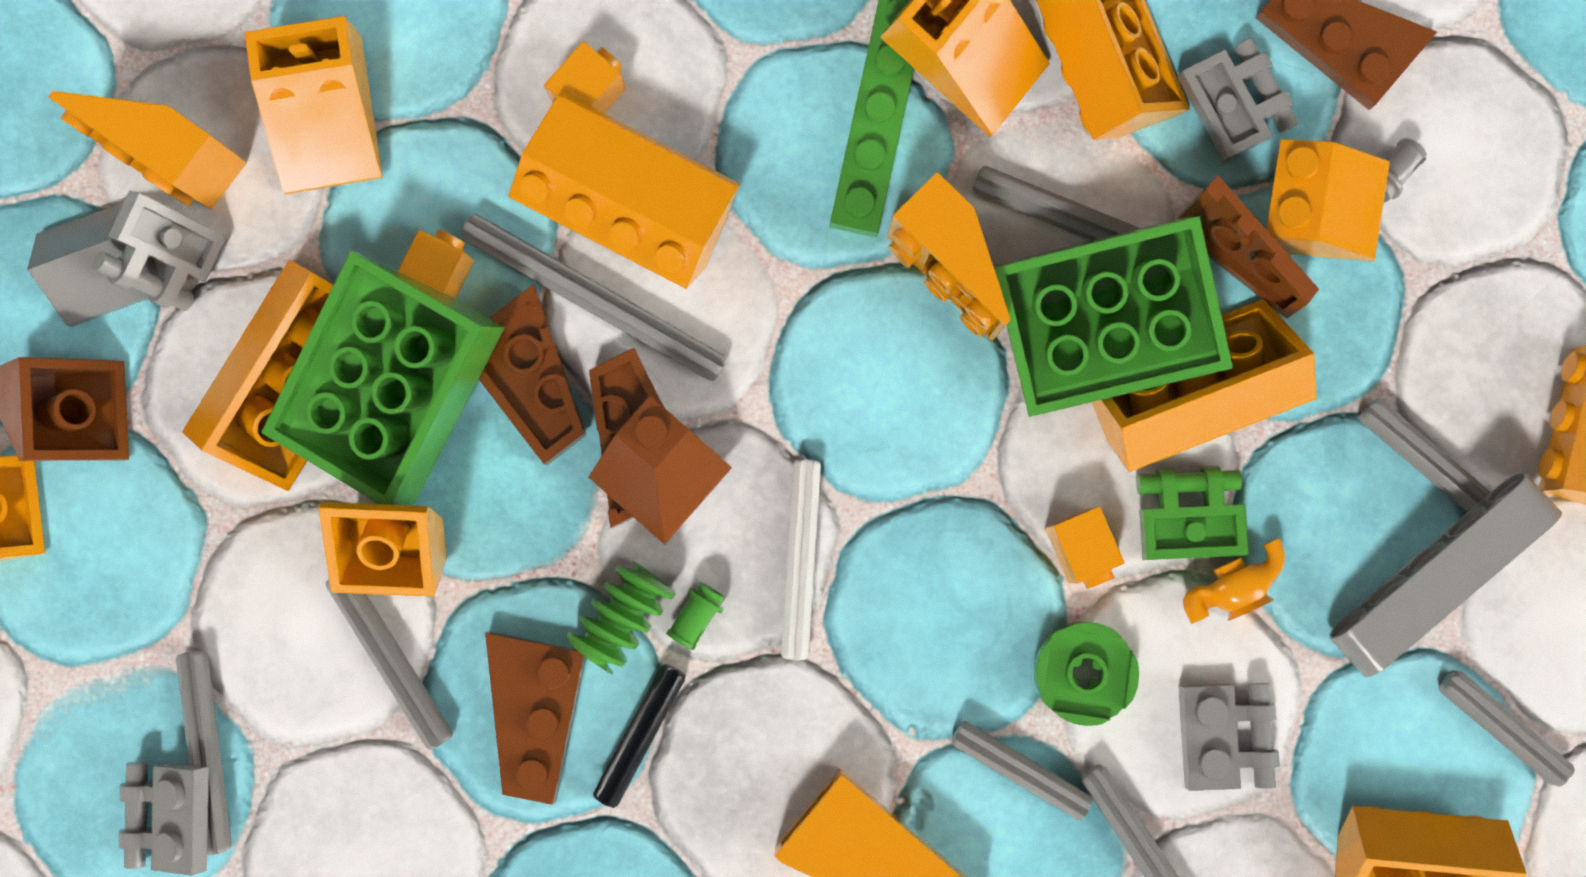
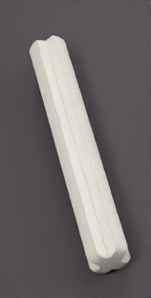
[781,459,821,660]

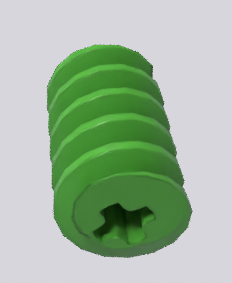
[566,560,676,674]

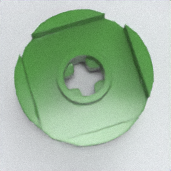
[1034,622,1139,726]

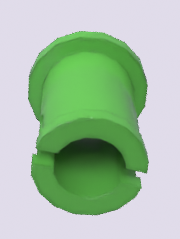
[666,582,725,650]

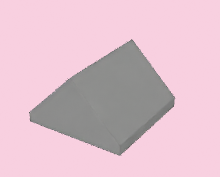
[27,202,159,327]

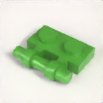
[1136,466,1249,560]

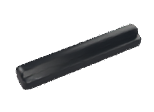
[593,664,686,808]

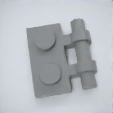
[1177,38,1299,163]
[92,190,226,311]
[1178,683,1280,791]
[119,761,209,876]

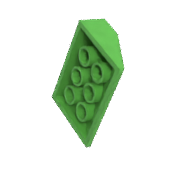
[993,216,1233,417]
[261,251,505,505]

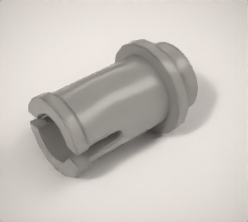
[1384,138,1427,202]

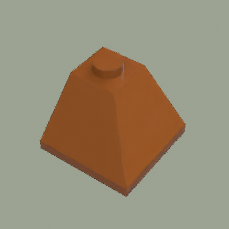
[0,357,129,462]
[588,396,732,545]

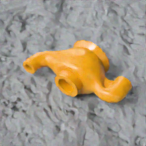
[1183,538,1285,624]

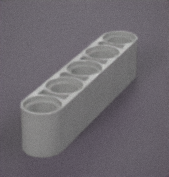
[1329,472,1562,677]

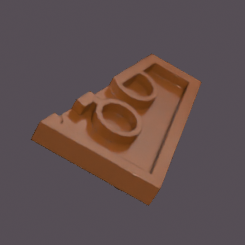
[1256,0,1437,110]
[1176,175,1319,318]
[479,285,587,465]
[589,348,665,528]
[485,632,586,805]

